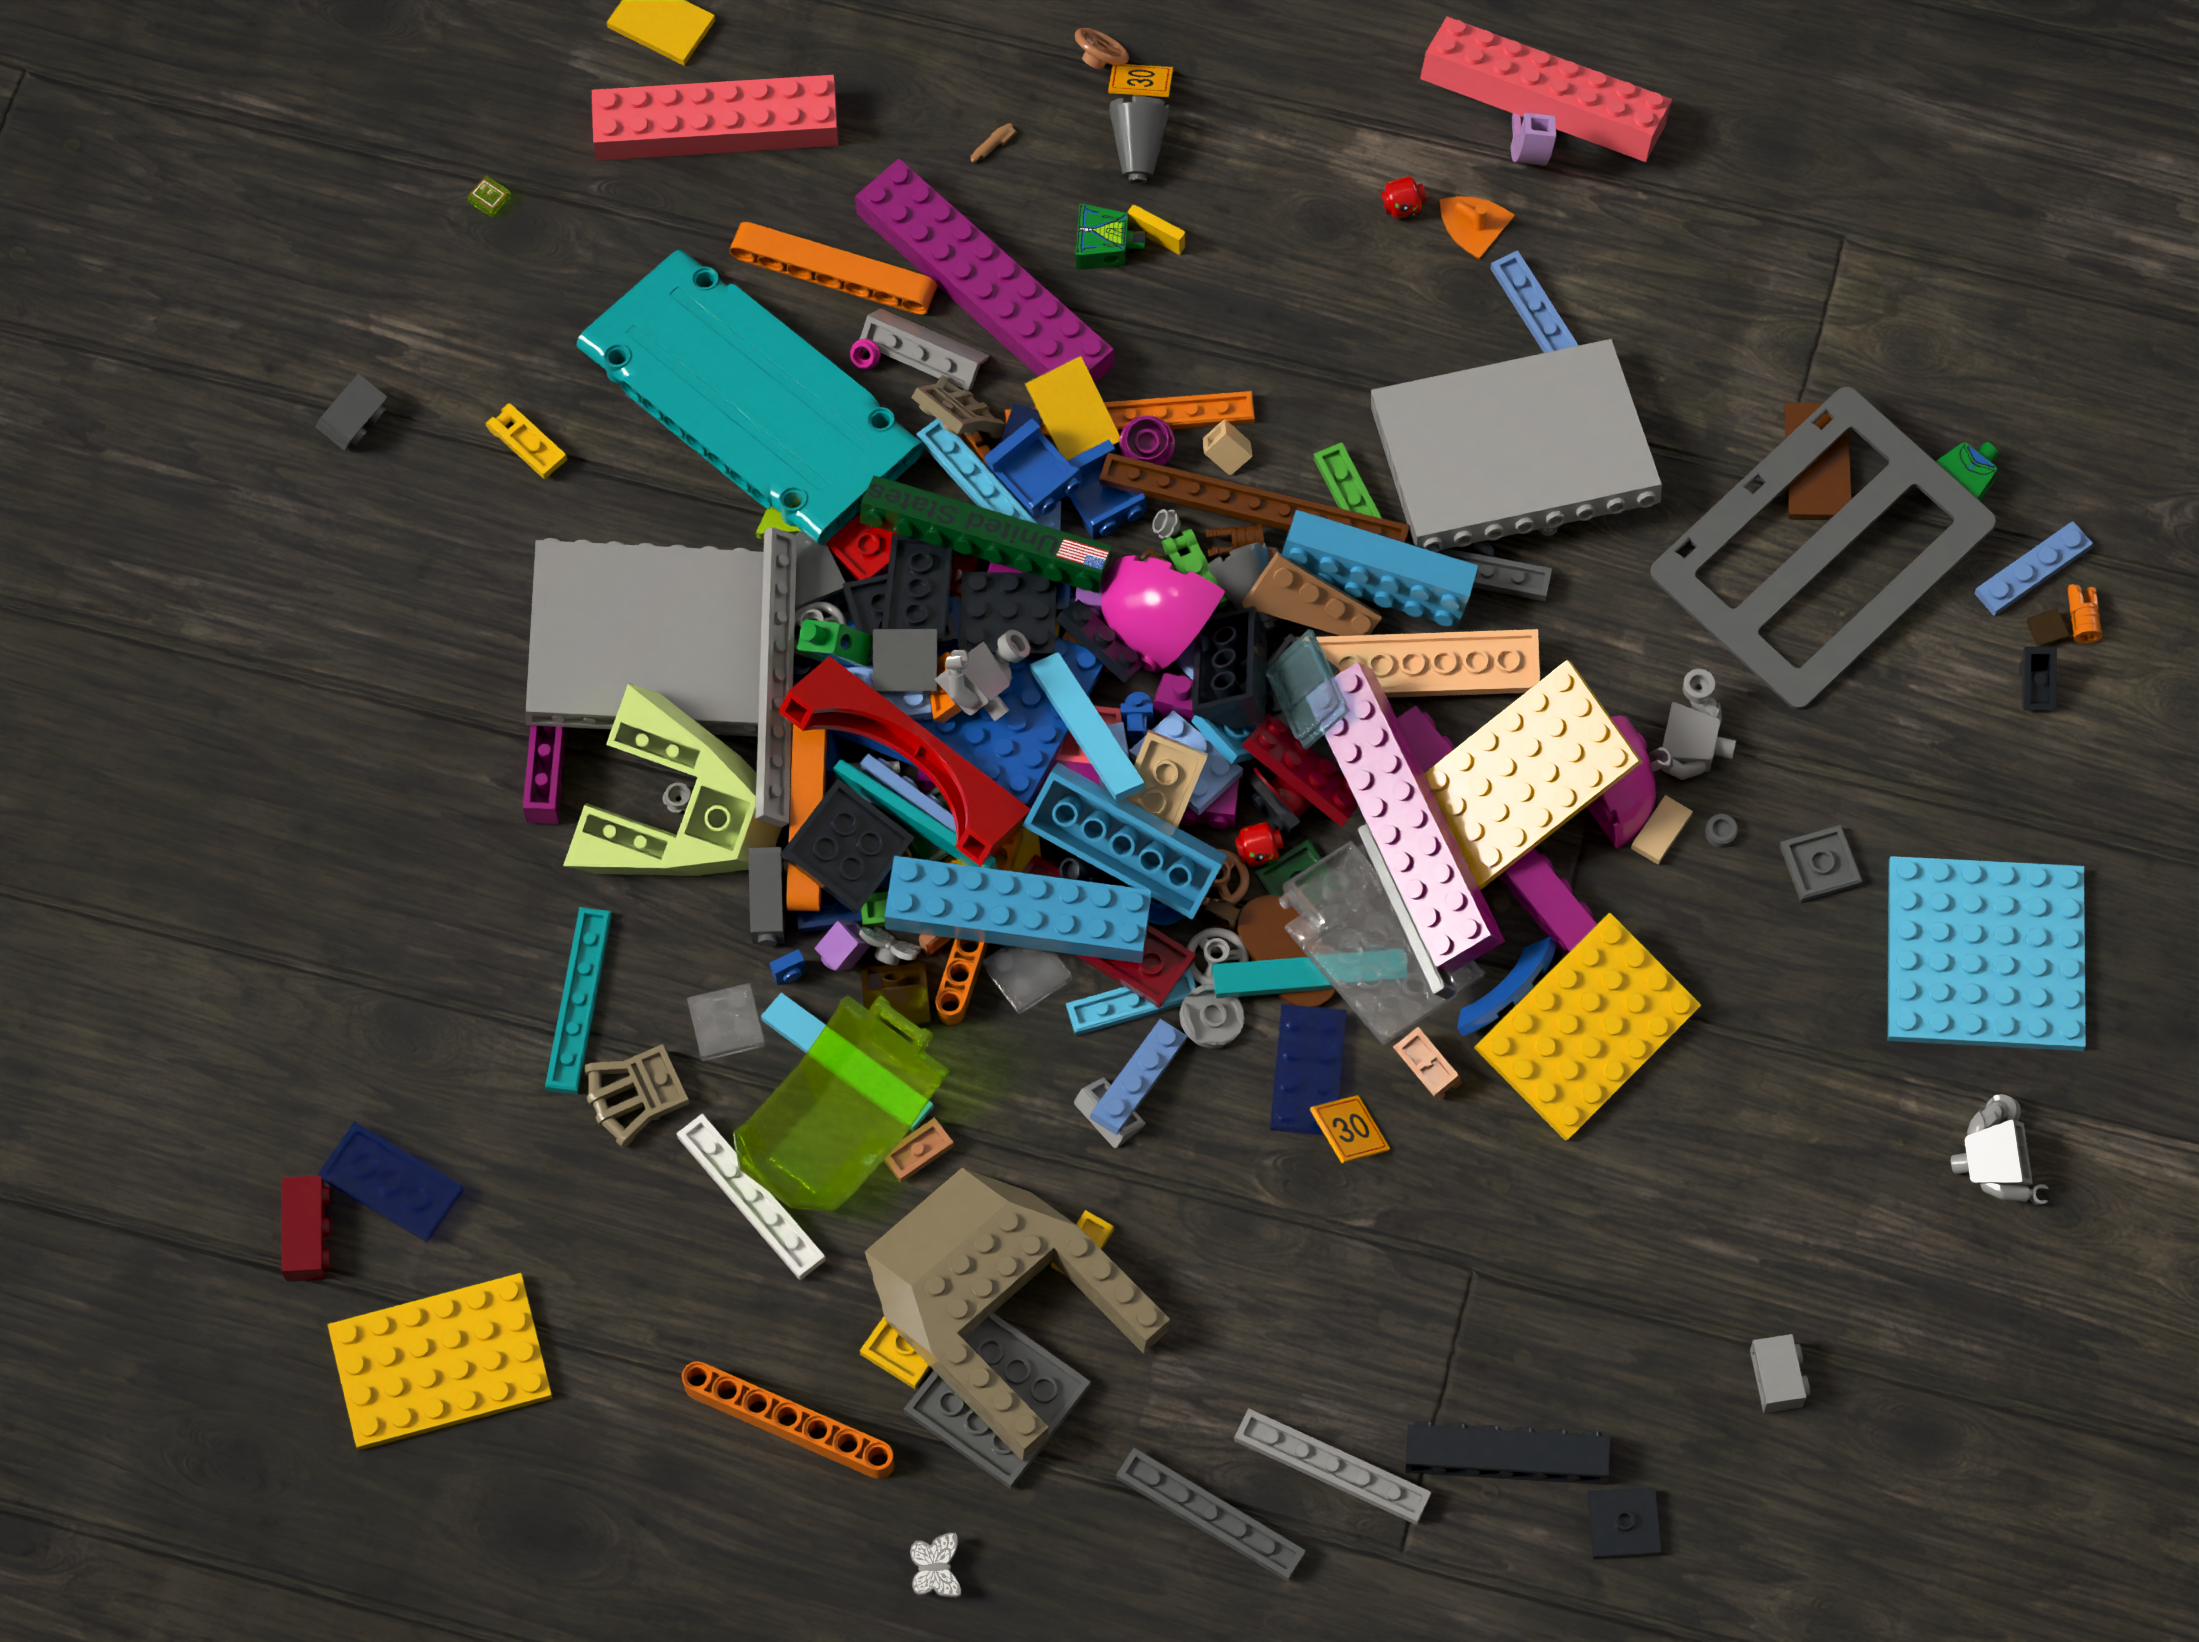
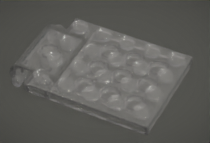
[1279,841,1485,1046]

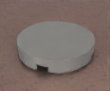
[1179,984,1245,1048]

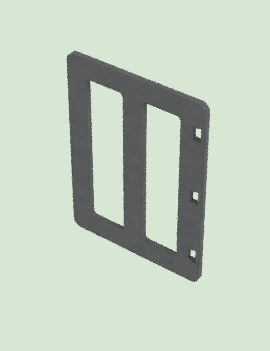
[1650,387,1996,710]

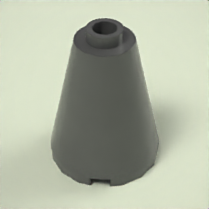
[1109,96,1170,184]
[1208,542,1279,631]

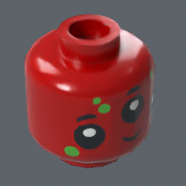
[1381,176,1427,220]
[1235,822,1284,867]

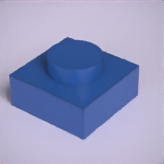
[770,949,806,985]

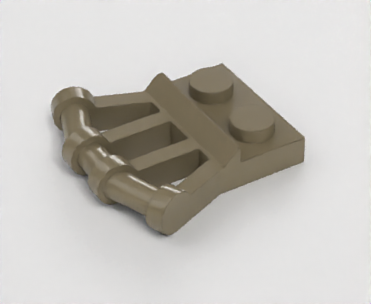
[911,375,1006,439]
[585,1044,689,1148]

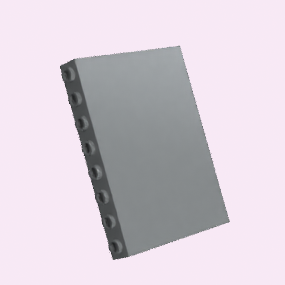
[1371,339,1662,552]
[526,538,764,737]

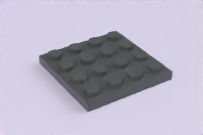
[904,1313,1091,1489]

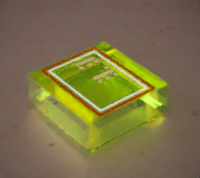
[467,175,511,217]

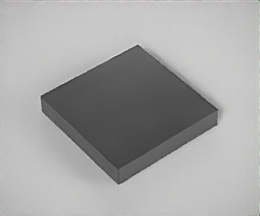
[873,629,937,694]
[1780,825,1863,903]

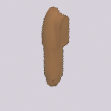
[970,123,1017,163]

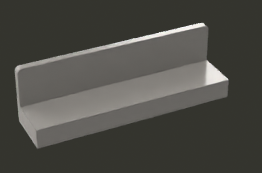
[860,309,989,390]

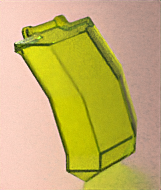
[733,995,949,1211]

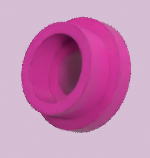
[850,338,881,370]

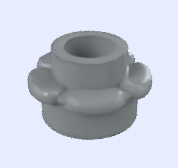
[1152,509,1181,539]
[663,783,693,813]

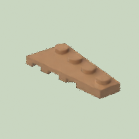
[1242,552,1382,636]

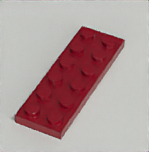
[1021,854,1196,1008]

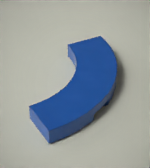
[1457,937,1557,1036]

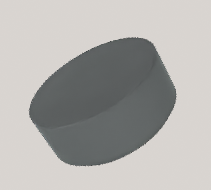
[1705,814,1738,848]

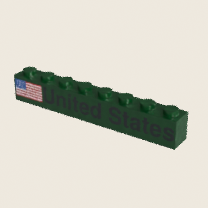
[860,476,1113,594]

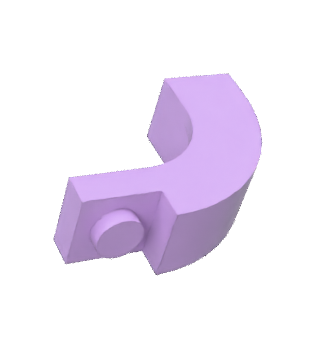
[1511,113,1556,166]

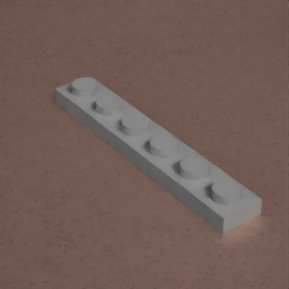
[1234,1408,1431,1525]

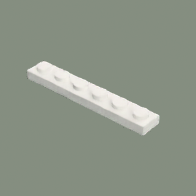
[677,1114,826,1280]

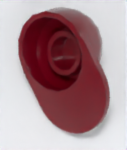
[1254,767,1312,818]

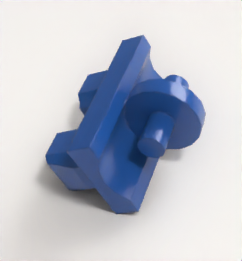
[1120,692,1156,748]

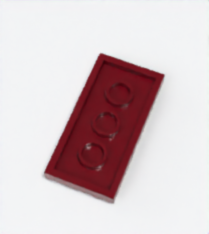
[1242,714,1358,827]

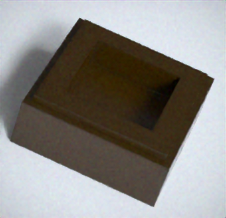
[2026,608,2069,647]

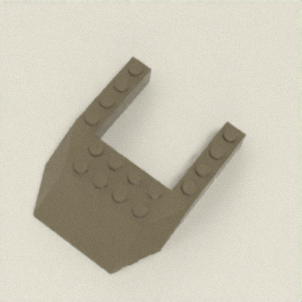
[865,1168,1170,1461]

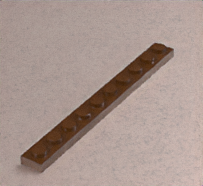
[1099,453,1410,543]

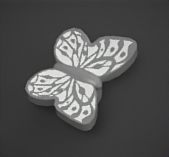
[859,926,922,965]
[910,1533,961,1598]

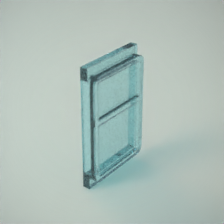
[1267,629,1350,749]

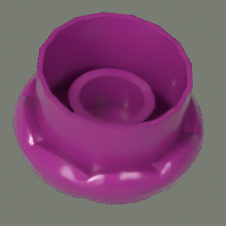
[1119,416,1175,466]

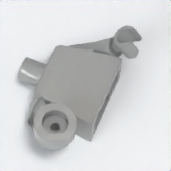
[935,629,1030,721]
[1650,669,1736,780]
[1951,1094,2048,1205]

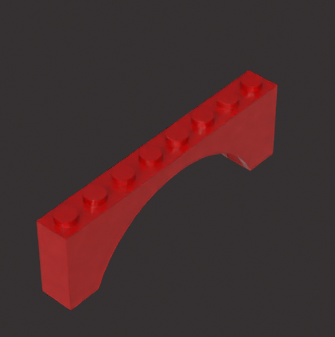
[778,656,1031,867]

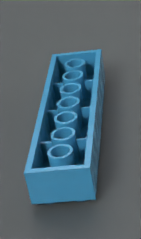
[884,856,1152,963]

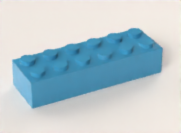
[1282,510,1478,628]
[1022,763,1228,919]

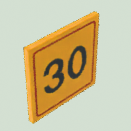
[1108,64,1173,97]
[1310,1095,1390,1164]

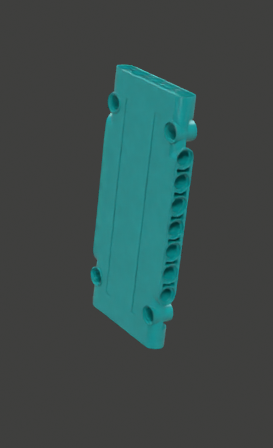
[576,249,925,545]

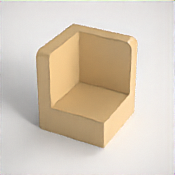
[1203,419,1252,475]

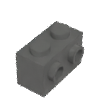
[315,373,387,450]

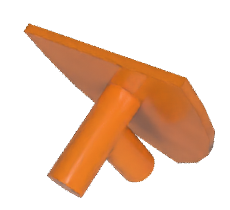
[1439,196,1515,259]

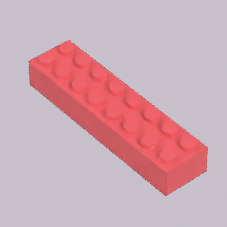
[1420,17,1672,162]
[592,75,838,161]

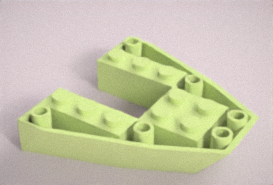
[563,682,782,876]

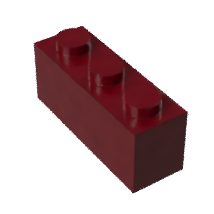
[281,1175,332,1282]

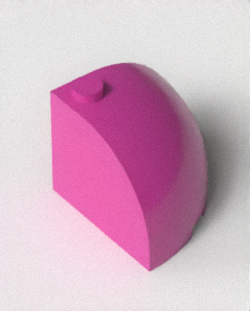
[1101,555,1225,673]
[1587,716,1656,850]

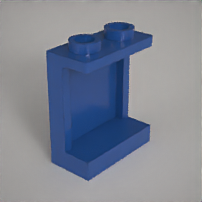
[984,418,1083,520]
[1065,439,1147,539]

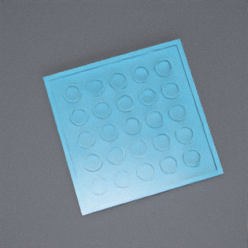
[1888,856,2086,1051]

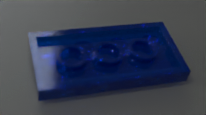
[1270,1004,1346,1135]
[317,1122,464,1243]

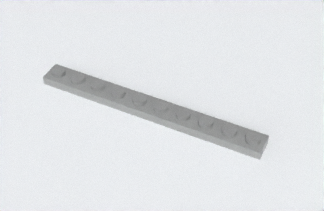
[755,527,797,828]

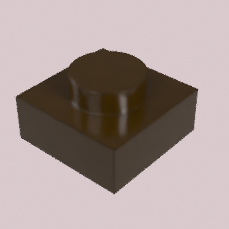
[1205,899,1240,932]

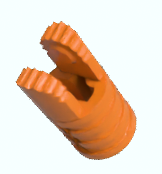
[2068,584,2103,644]

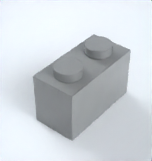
[1750,1334,1810,1413]

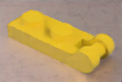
[485,403,567,480]

